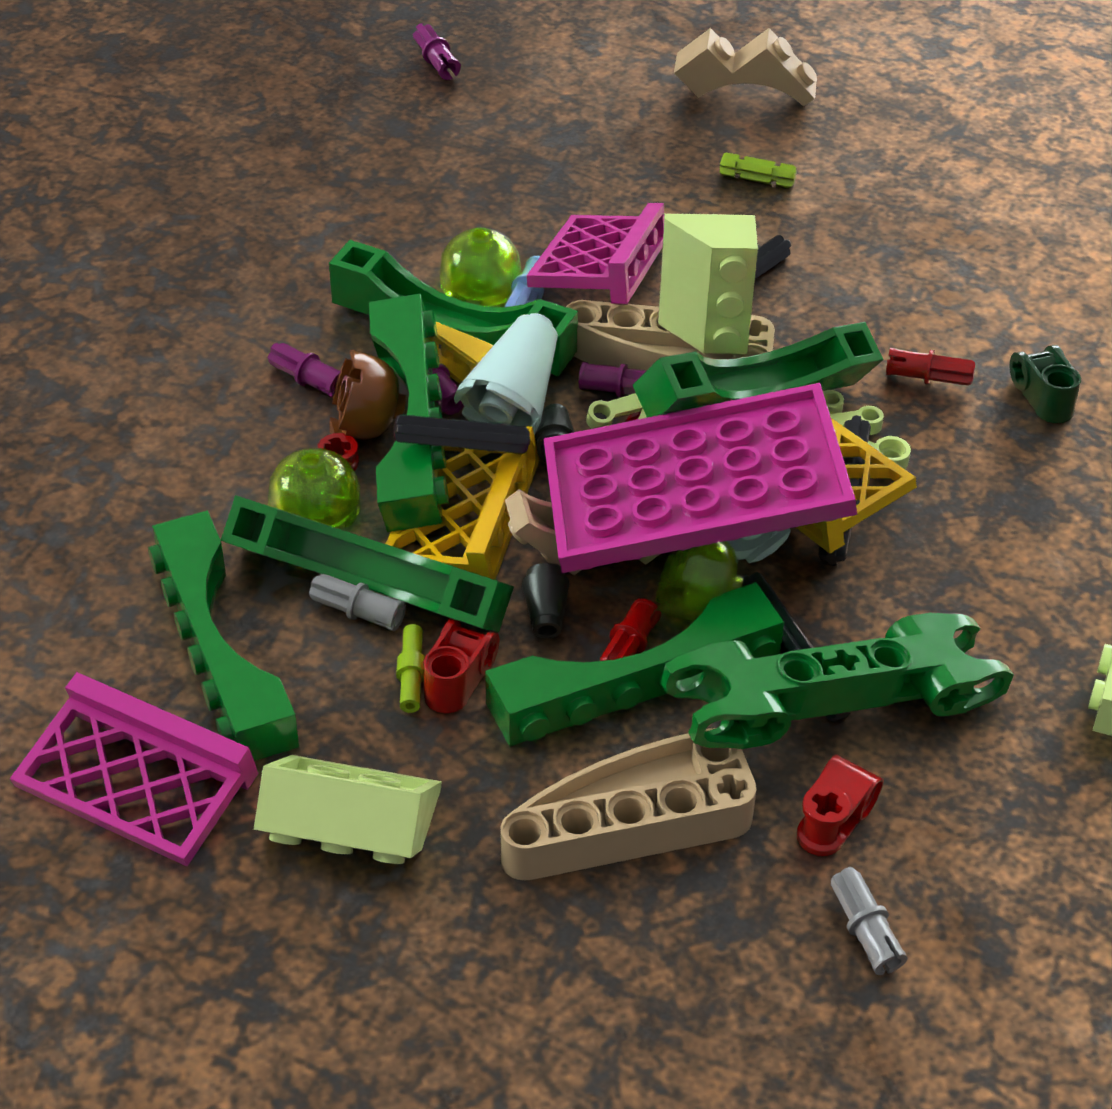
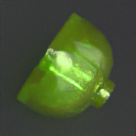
[440,227,521,307]
[268,448,361,528]
[656,541,743,621]

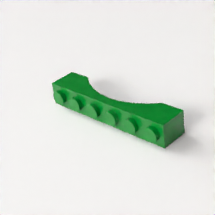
[329,240,578,376]
[369,293,449,532]
[632,322,884,418]
[221,495,514,632]
[148,510,299,761]
[485,582,784,747]

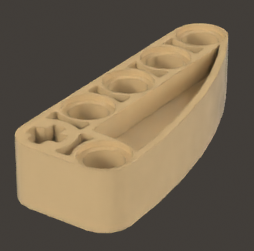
[566,300,775,371]
[500,728,757,880]

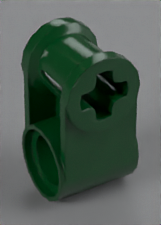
[1009,345,1081,423]

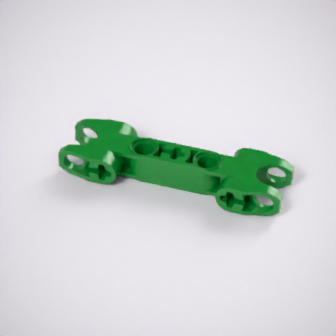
[661,612,1014,749]

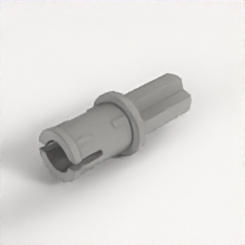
[309,574,406,631]
[831,867,908,975]

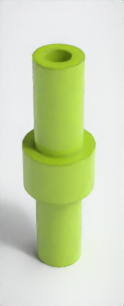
[396,624,425,713]

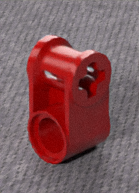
[423,618,500,714]
[796,754,884,856]

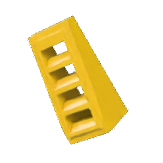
[430,322,493,384]

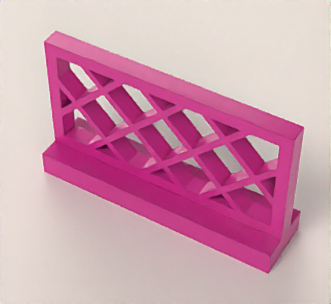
[526,203,665,304]
[10,672,259,866]

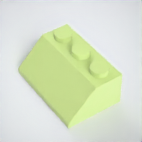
[658,214,758,354]
[253,755,442,864]

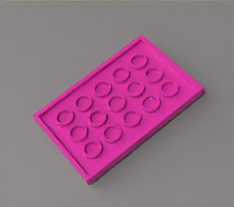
[544,383,858,573]

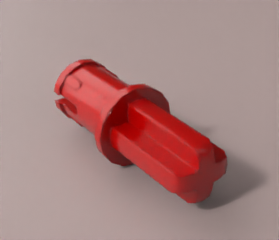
[886,347,975,386]
[600,598,661,661]

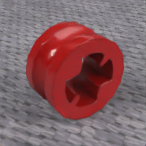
[317,433,359,477]

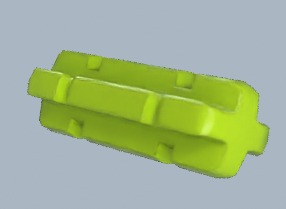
[720,152,797,188]

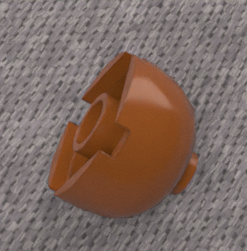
[329,349,406,442]

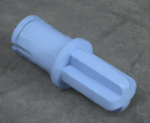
[505,256,544,307]

